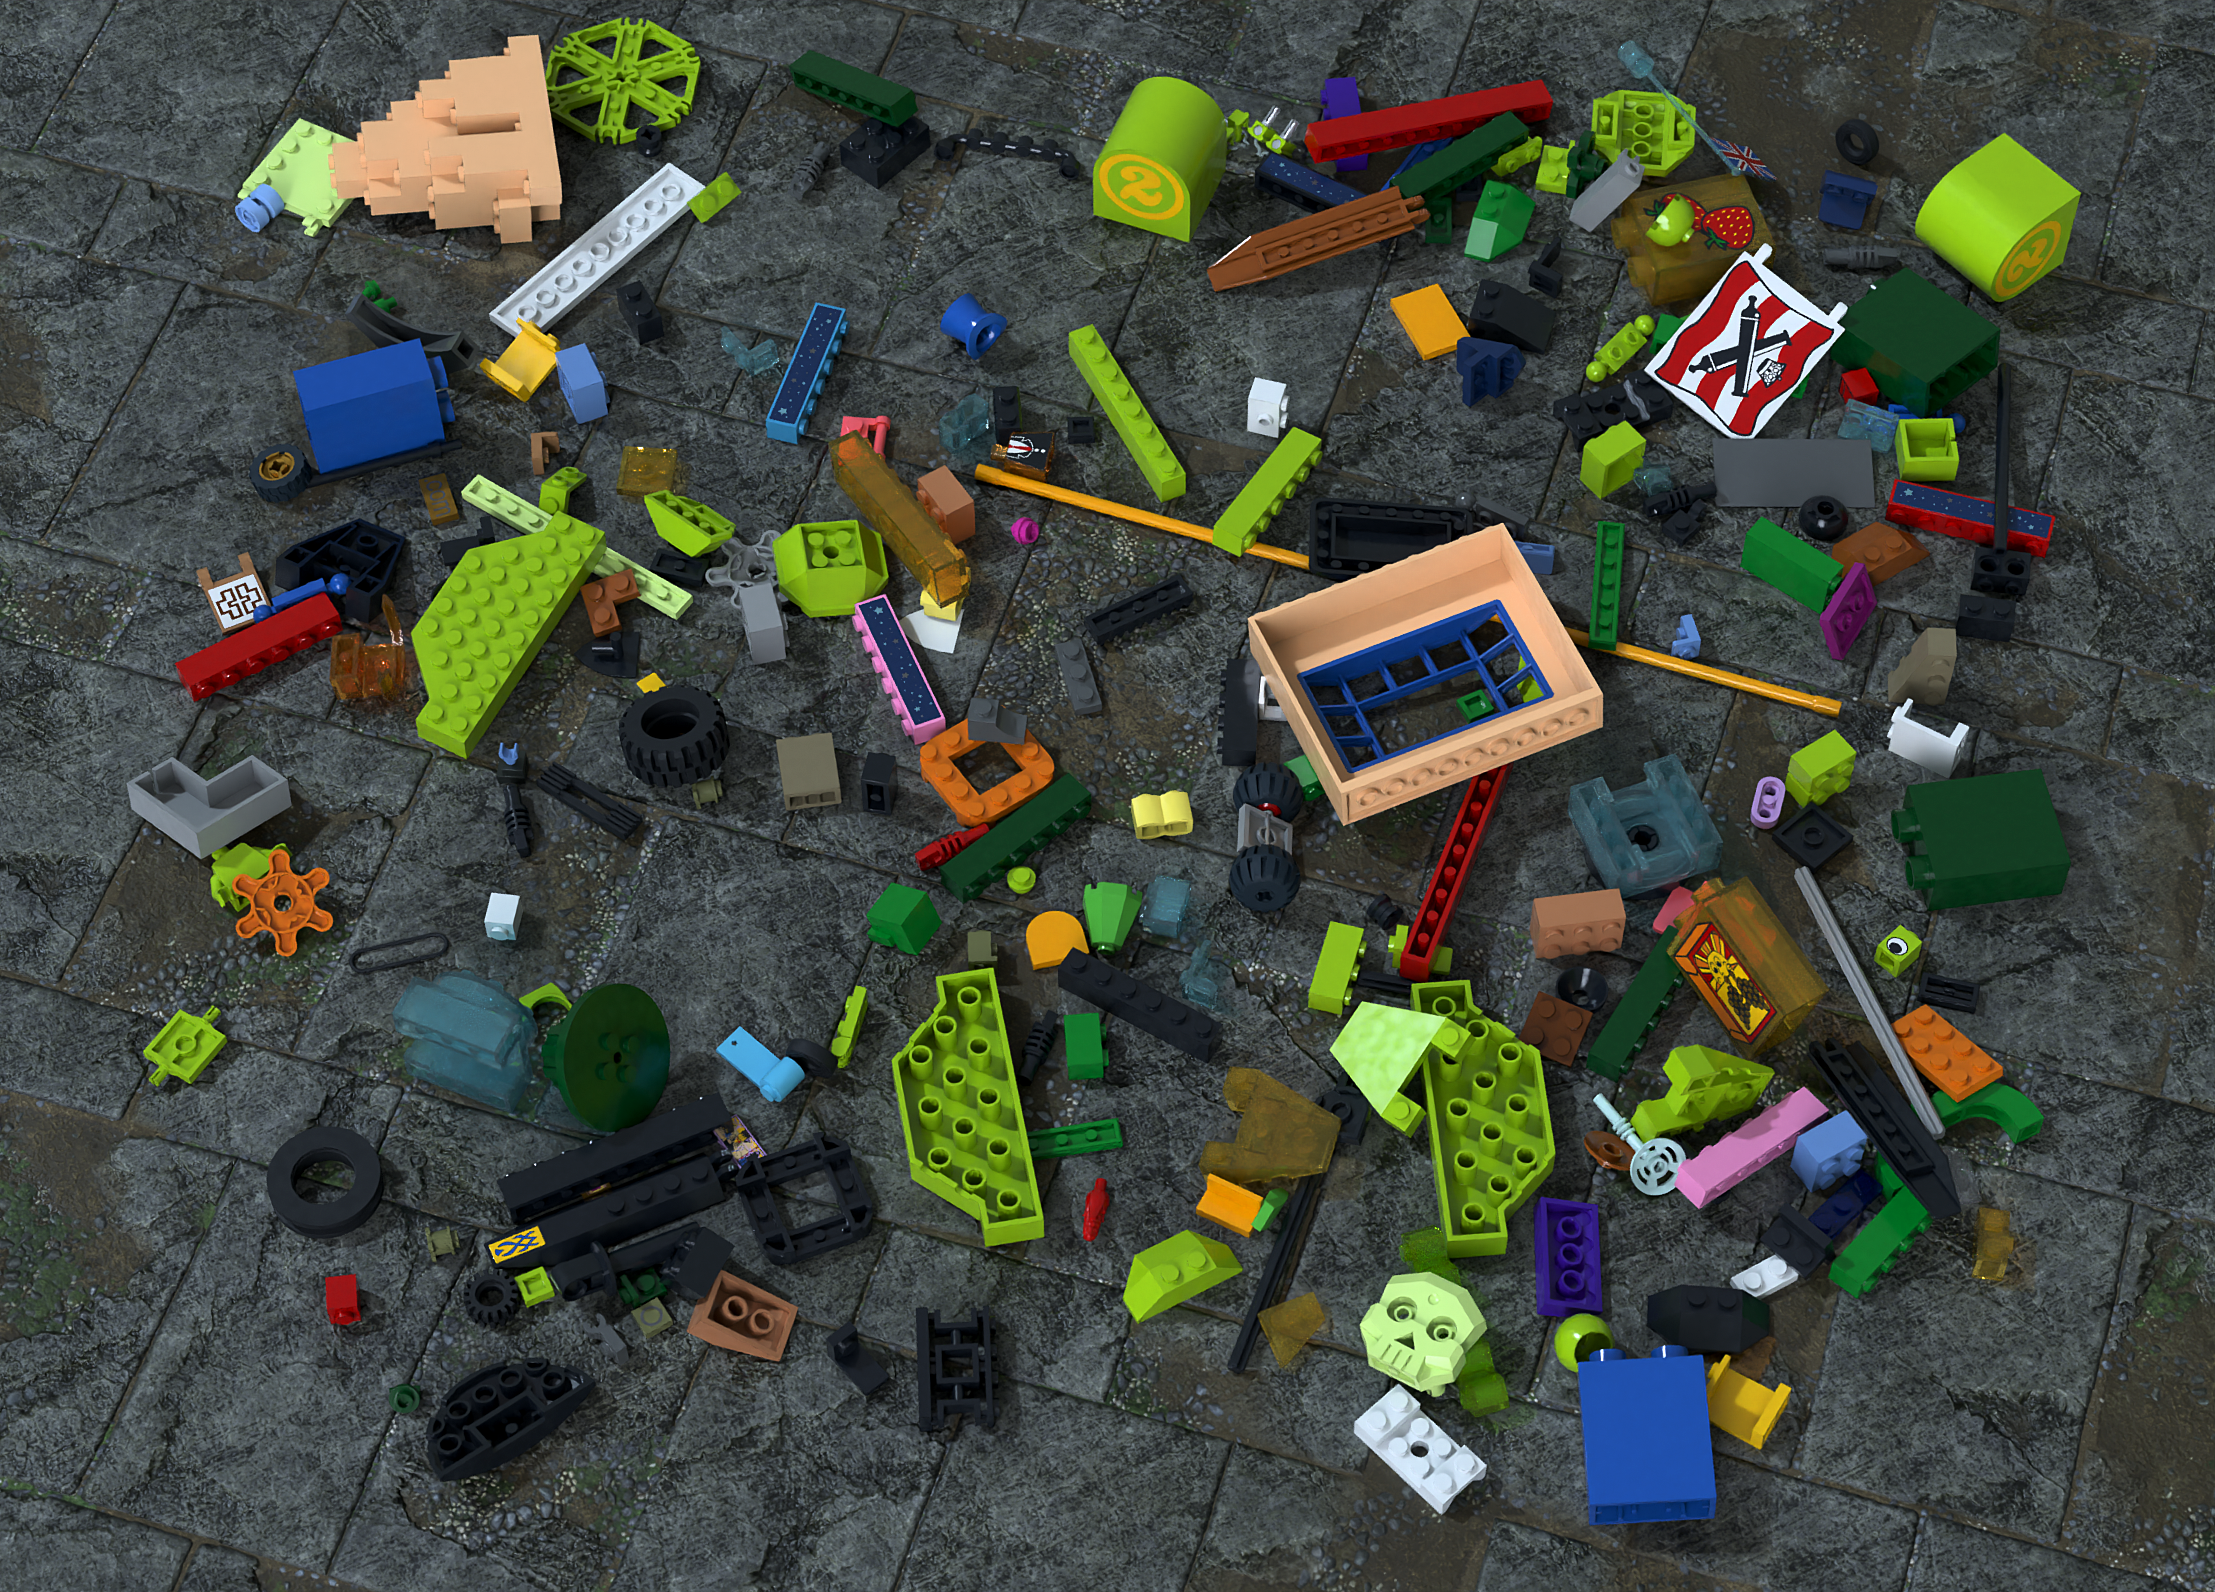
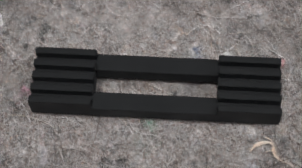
[536,761,643,841]

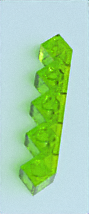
[1399,1224,1510,1418]

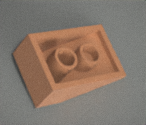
[686,1269,799,1362]

